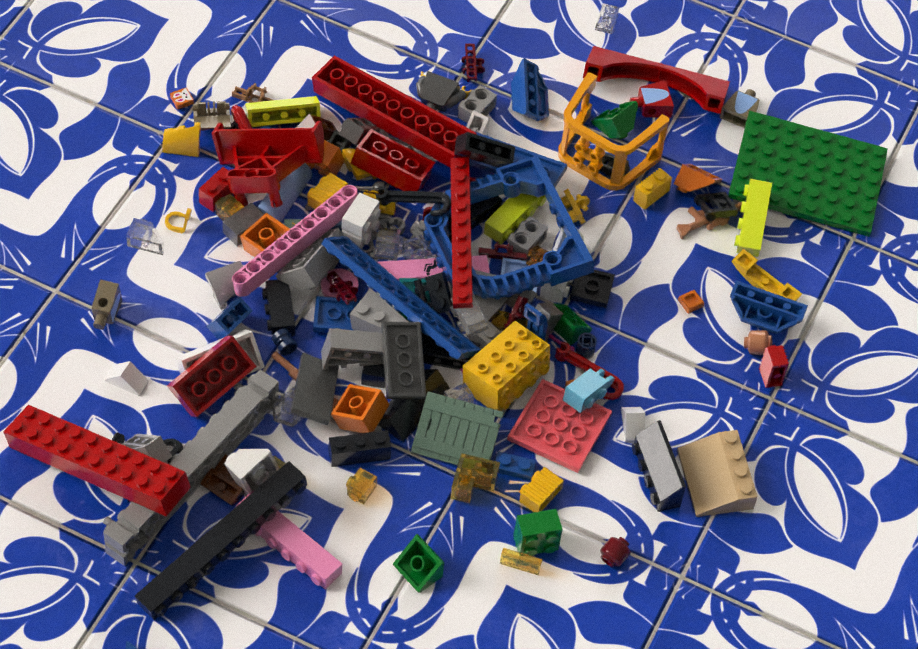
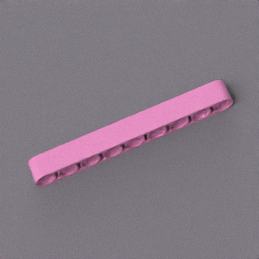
[232,185,358,297]

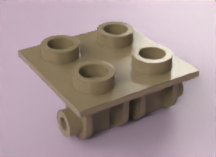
[193,101,231,131]

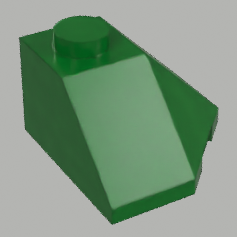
[591,101,638,140]

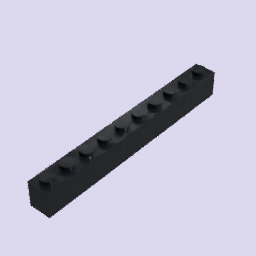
[135,461,307,620]

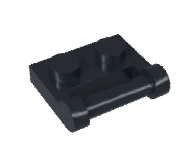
[694,192,738,221]

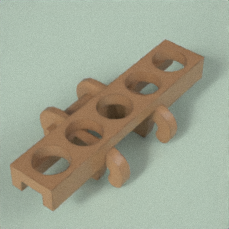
[232,83,273,103]

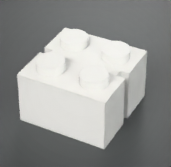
[341,192,381,249]

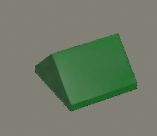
[552,303,592,346]
[393,534,444,593]

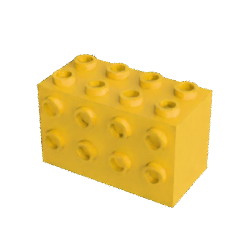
[463,321,550,411]

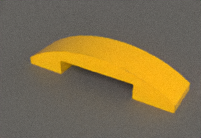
[732,249,802,301]

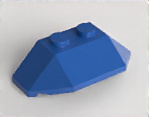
[511,58,549,121]
[730,280,808,334]

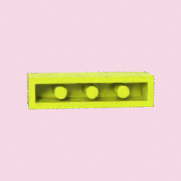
[245,96,321,127]
[734,179,772,257]
[484,193,547,244]

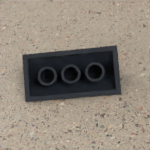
[378,369,452,443]

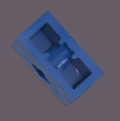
[206,297,253,340]

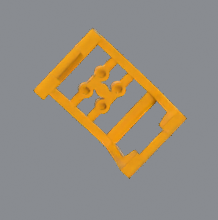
[558,73,669,191]

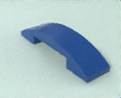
[524,303,548,340]

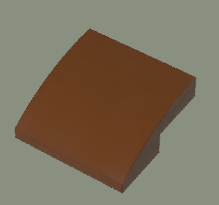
[200,454,245,506]

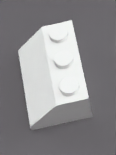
[224,449,280,495]

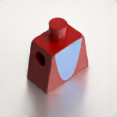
[629,80,674,118]

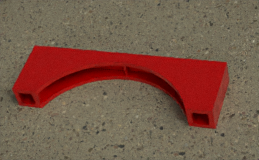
[583,46,730,114]

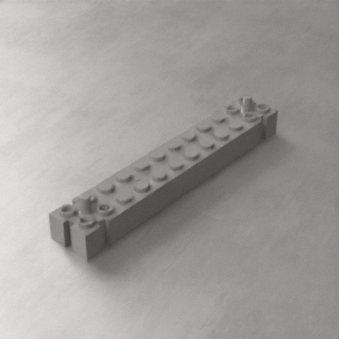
[103,370,279,566]

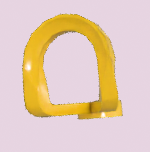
[165,208,192,234]

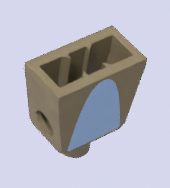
[720,89,760,128]
[92,279,122,330]

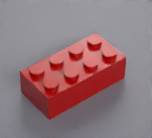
[350,129,436,191]
[167,336,257,417]

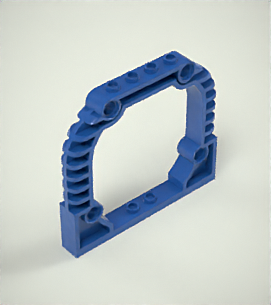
[423,155,594,300]

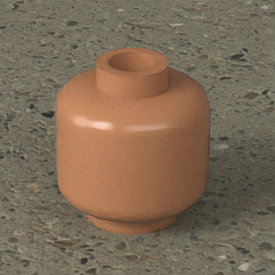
[744,330,772,355]

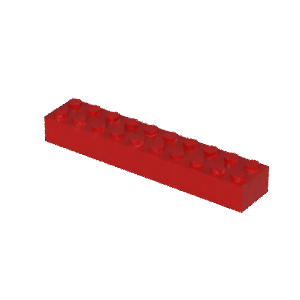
[312,55,477,168]
[3,404,191,516]

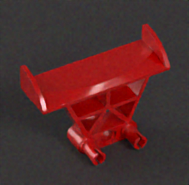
[211,121,324,208]

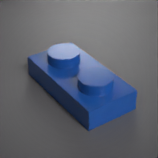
[493,451,536,481]

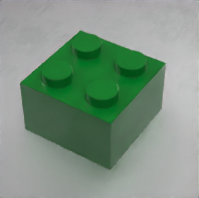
[513,509,563,557]

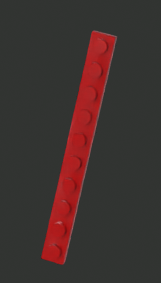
[451,157,473,309]

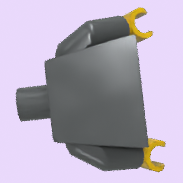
[416,71,471,112]

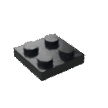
[570,270,615,308]

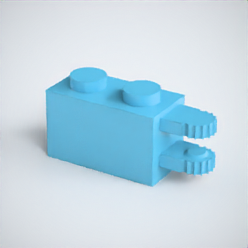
[563,368,615,413]

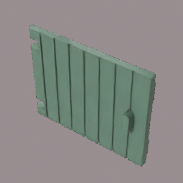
[411,391,504,473]

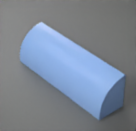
[258,163,312,222]

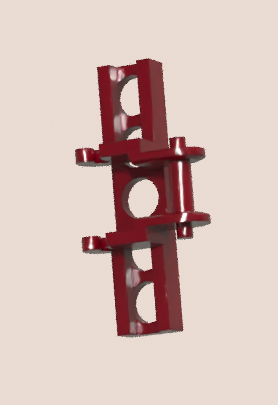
[461,44,485,82]
[478,241,528,261]
[326,271,358,305]
[503,296,529,331]

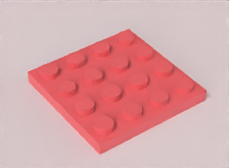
[507,379,612,473]

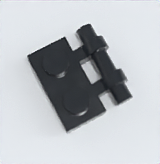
[414,272,453,314]

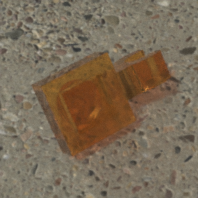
[526,245,548,266]

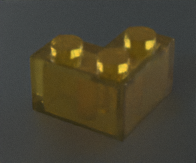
[450,453,500,503]

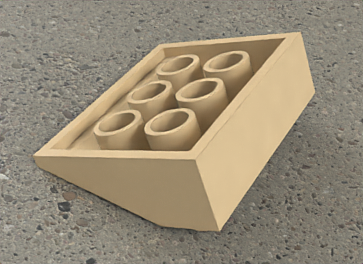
[677,430,758,517]

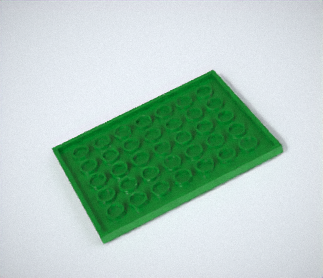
[728,110,888,237]

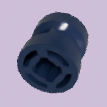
[272,328,297,356]
[576,333,597,359]

